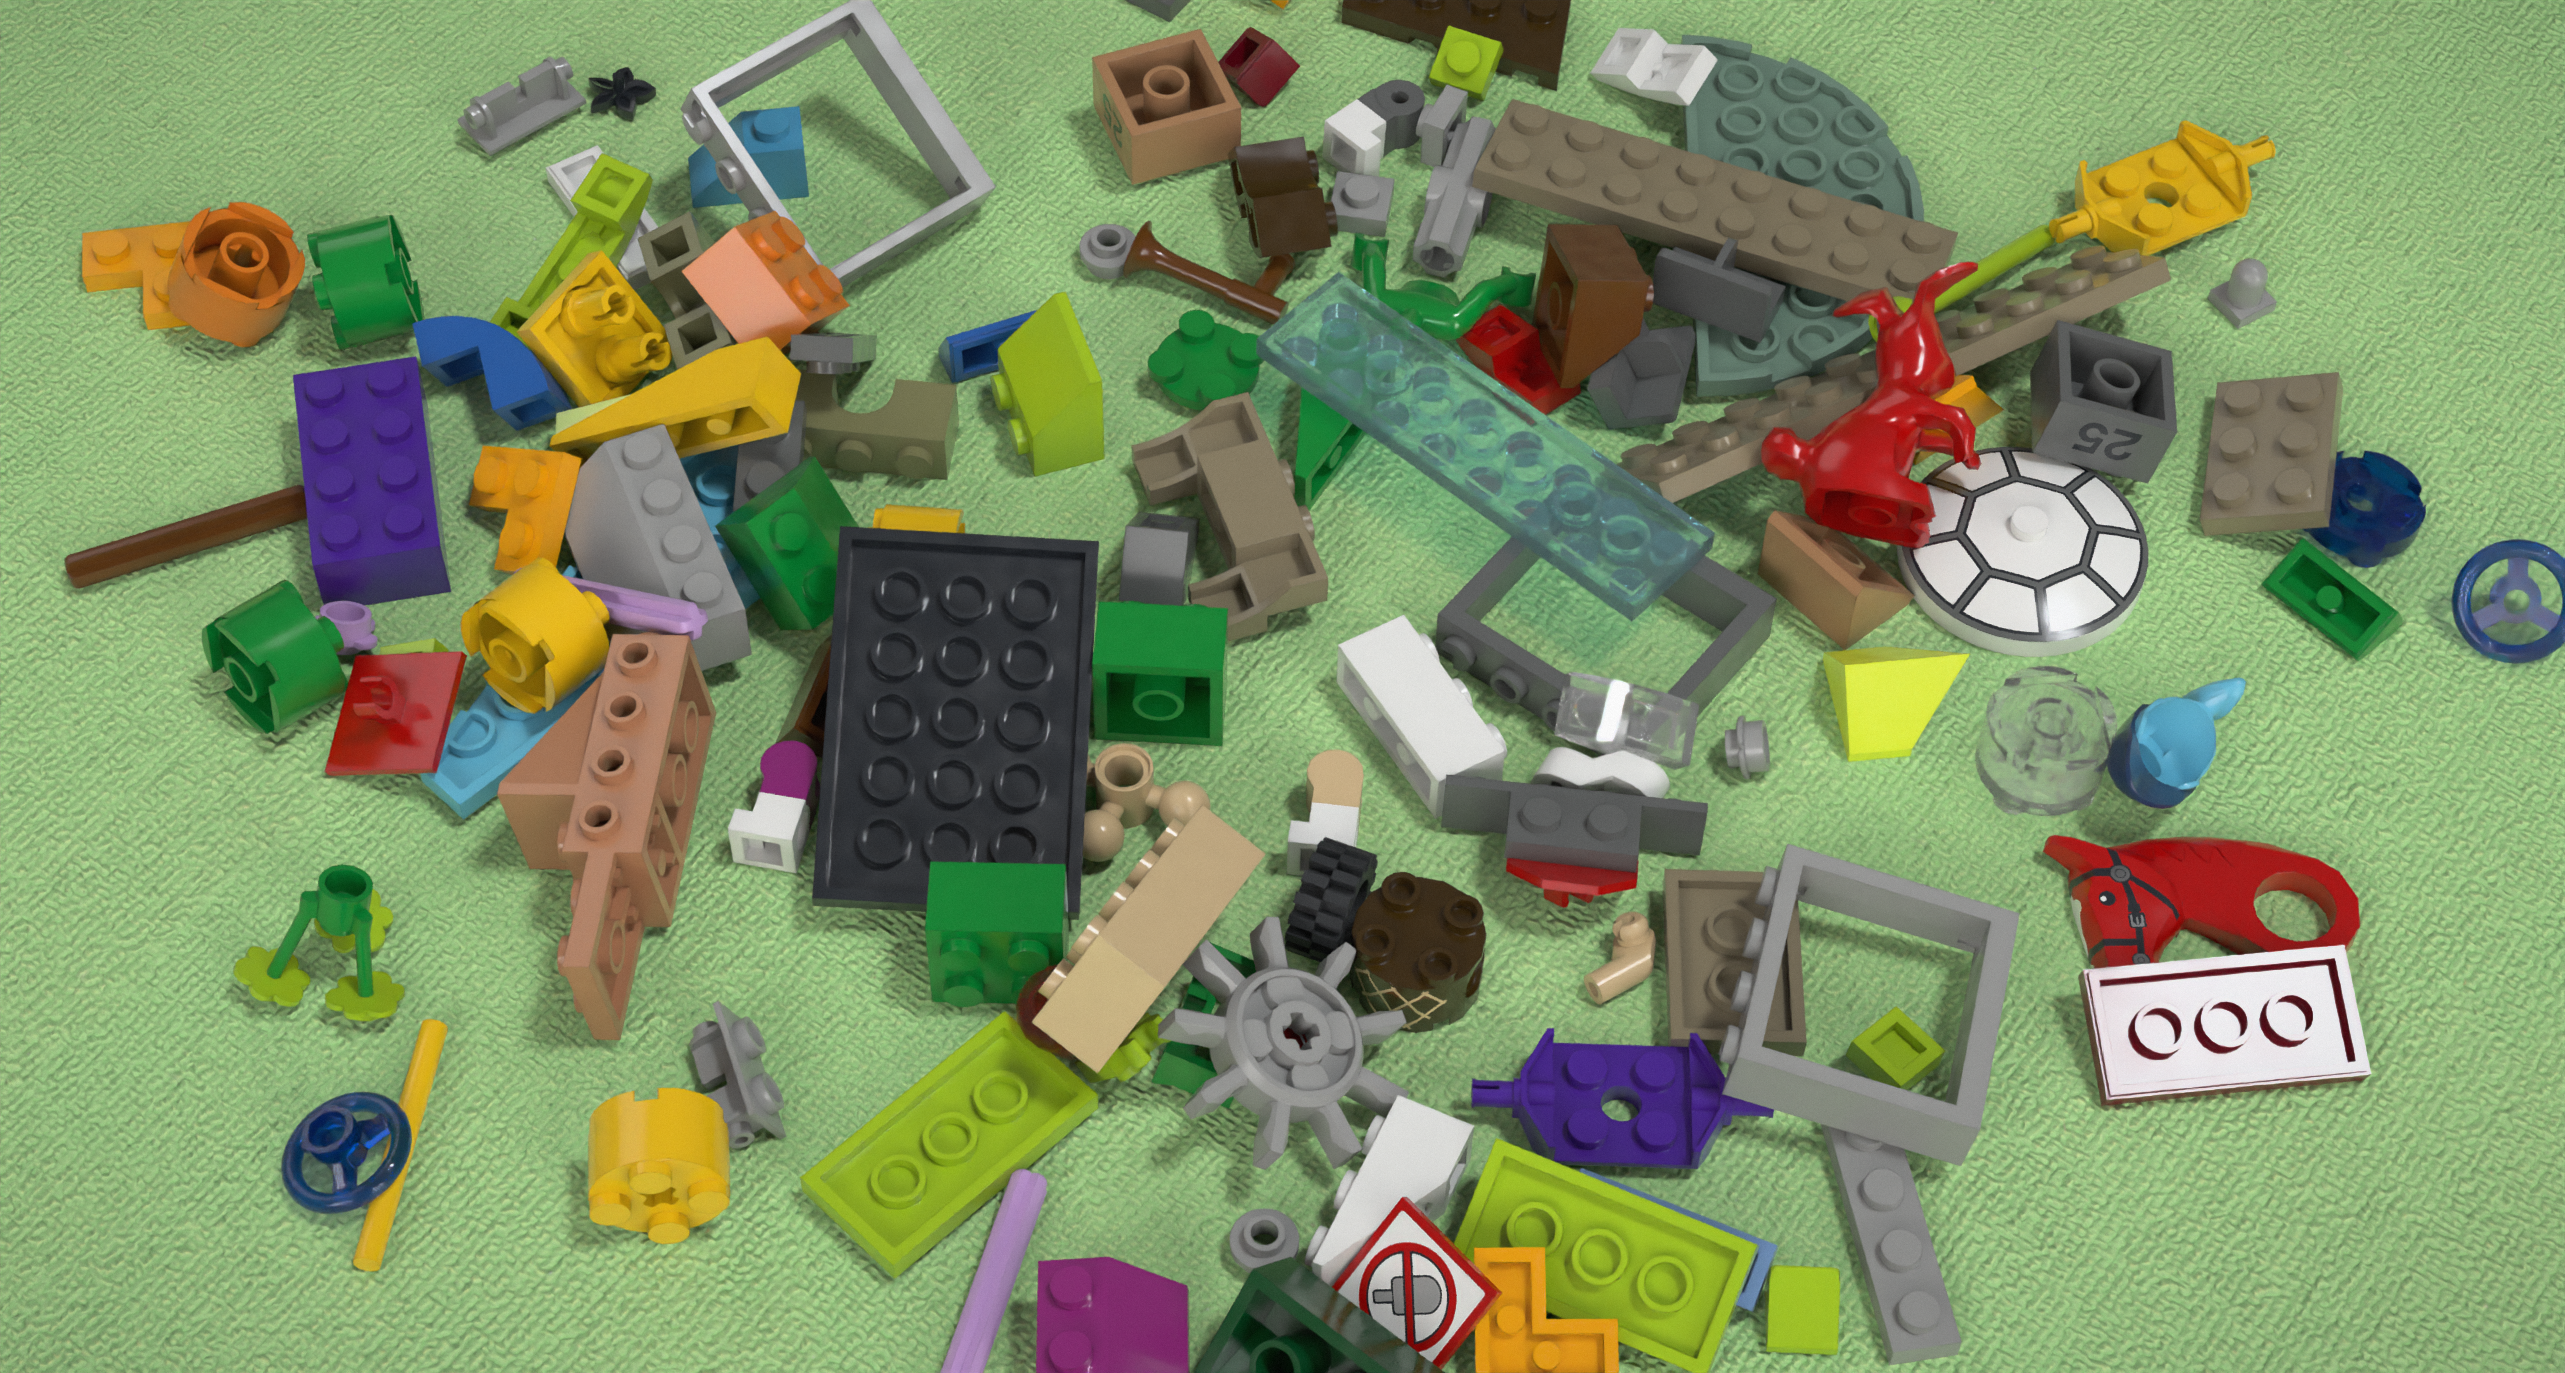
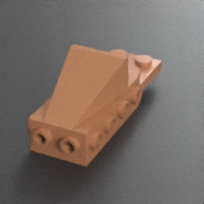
[497,632,716,1040]

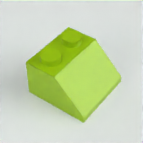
[990,291,1105,477]

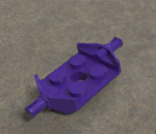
[1471,1028,1774,1169]

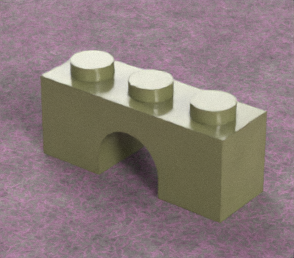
[637,211,738,370]
[795,369,959,480]

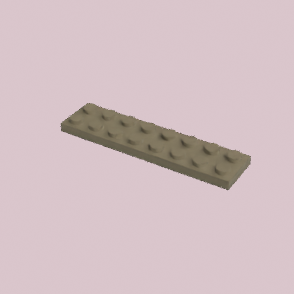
[1472,99,1958,301]

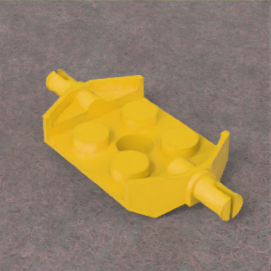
[2049,120,2276,256]

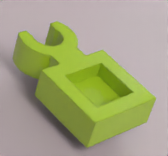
[1074,1012,1171,1083]

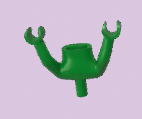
[1351,232,1536,344]

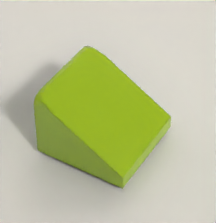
[1764,1265,1840,1355]

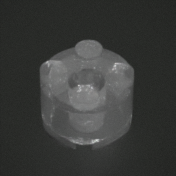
[1975,666,2117,816]

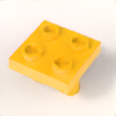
[517,250,672,407]

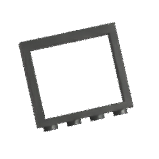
[1435,475,1777,763]

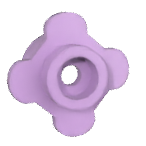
[315,601,378,655]

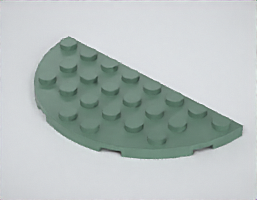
[1681,35,1924,397]

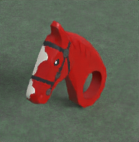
[2043,835,2360,969]

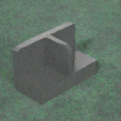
[1653,238,1785,343]
[1587,319,1696,430]

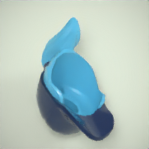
[2107,678,2246,809]

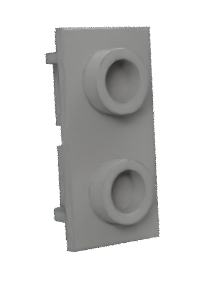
[457,57,586,156]
[689,1001,786,1148]

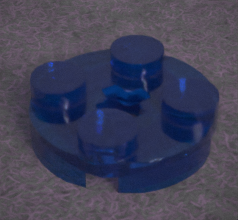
[2302,451,2426,568]

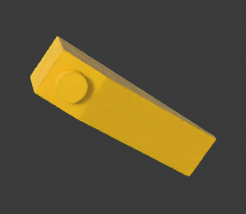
[549,337,801,468]

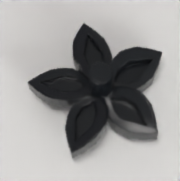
[588,67,656,120]

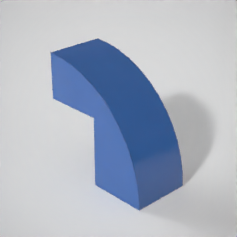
[412,316,572,431]

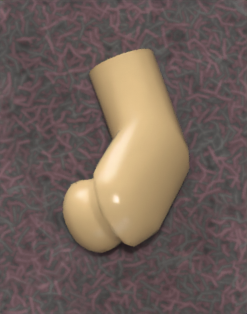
[1584,912,1656,1005]

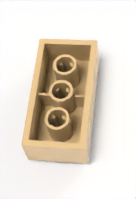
[1032,805,1266,1073]

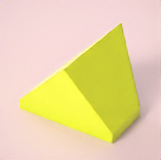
[1822,646,1970,762]

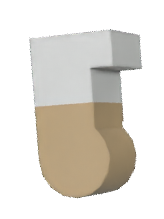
[1287,749,1364,876]

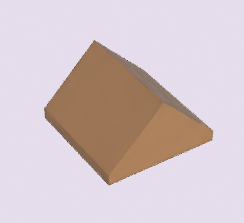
[1758,510,1915,650]

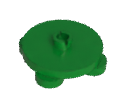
[1148,310,1266,410]

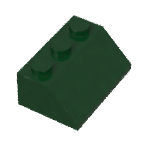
[1194,1257,1445,1373]

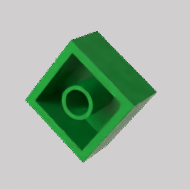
[1092,600,1228,746]
[925,862,1069,1009]

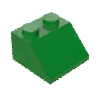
[715,456,859,631]

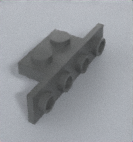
[1441,774,1708,873]

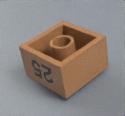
[1092,29,1241,185]

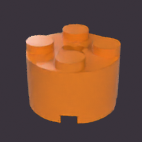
[168,202,305,347]

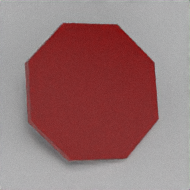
[1506,858,1639,908]

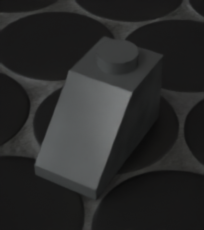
[1119,512,1200,606]

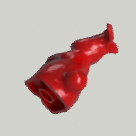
[1761,261,1982,548]

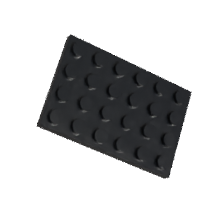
[812,526,1099,920]

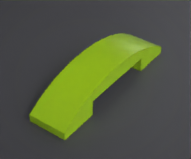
[490,153,653,351]

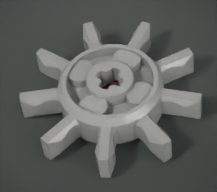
[1158,917,1409,1170]

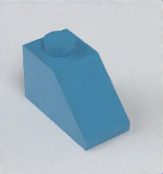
[688,106,809,208]

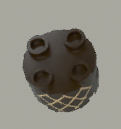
[1349,872,1487,1033]

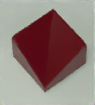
[1218,27,1300,107]

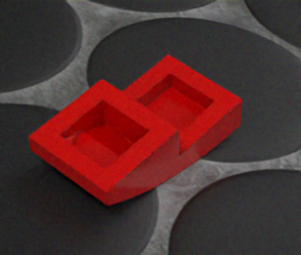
[1456,304,1581,421]

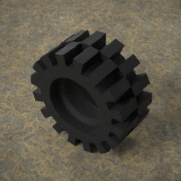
[1285,837,1378,962]

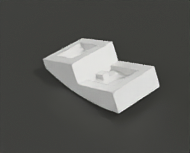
[1590,28,1718,106]

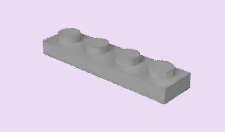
[1821,1124,1962,1365]

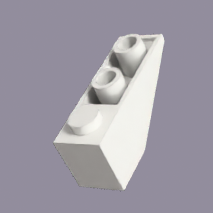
[1305,1095,1474,1287]

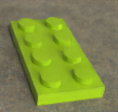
[800,1011,1098,1279]
[1454,1138,1759,1373]

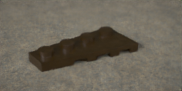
[1341,0,1571,91]

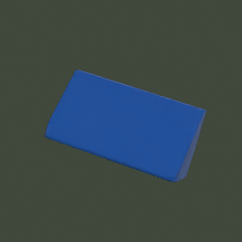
[938,310,1037,383]

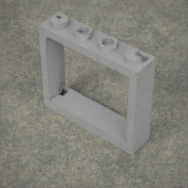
[681,0,996,287]
[1719,844,2020,1166]

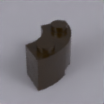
[1228,137,1338,258]

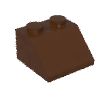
[1532,224,1654,388]

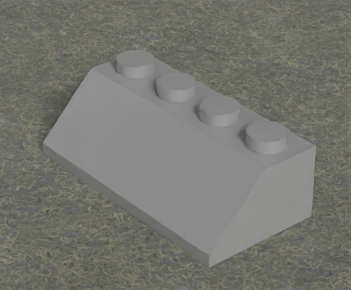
[564,424,752,671]

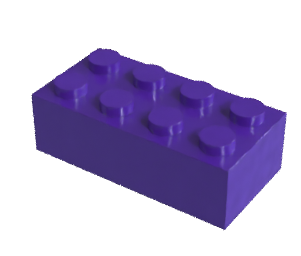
[293,356,451,606]

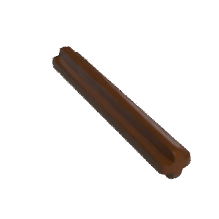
[64,485,307,589]

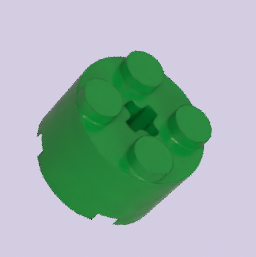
[307,215,425,351]
[202,580,348,734]

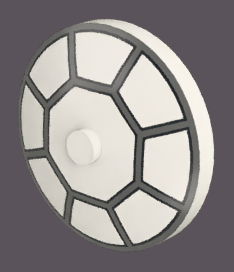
[1897,447,2148,657]

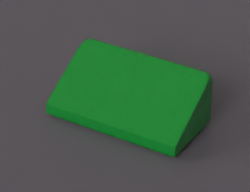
[2261,537,2404,662]

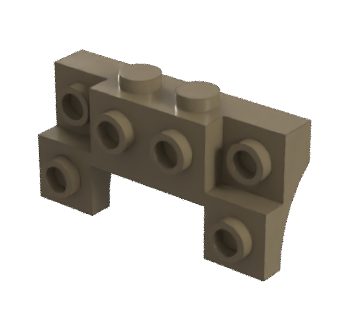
[1131,392,1328,641]

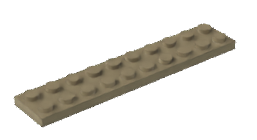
[1602,246,2171,506]

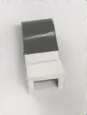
[1322,80,1425,177]

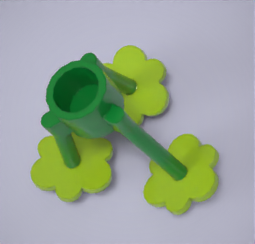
[233,864,405,1021]

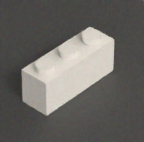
[1337,615,1507,819]

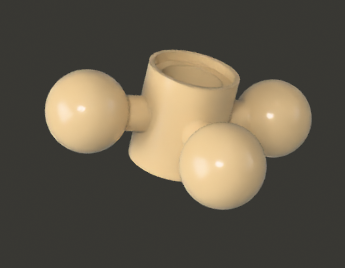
[1083,743,1211,862]

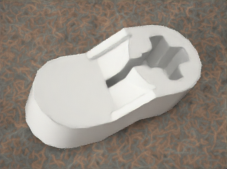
[1531,747,1670,798]

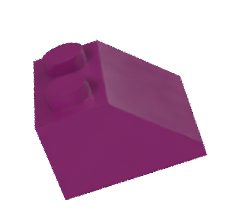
[1036,1257,1190,1373]

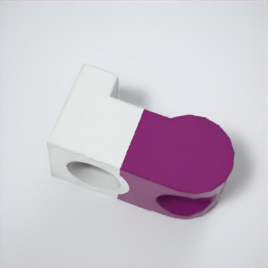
[728,741,820,873]

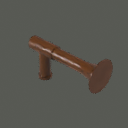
[1123,221,1295,327]

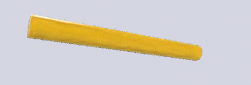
[353,1019,448,1272]

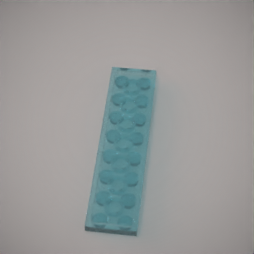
[1256,272,1715,622]

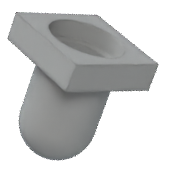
[2208,258,2277,329]

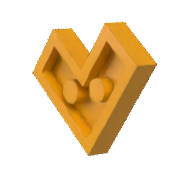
[82,221,191,330]
[469,445,582,575]
[1474,1247,1619,1373]

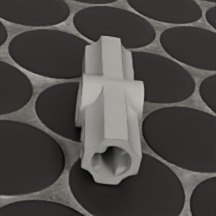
[1413,116,1496,278]

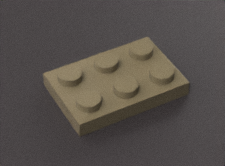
[2200,372,2343,536]
[1662,869,1807,1056]

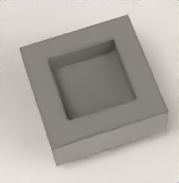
[1416,85,1468,167]
[1331,171,1395,237]

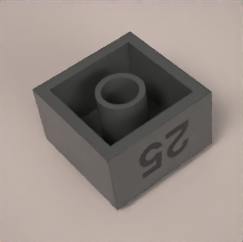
[2030,320,2177,484]

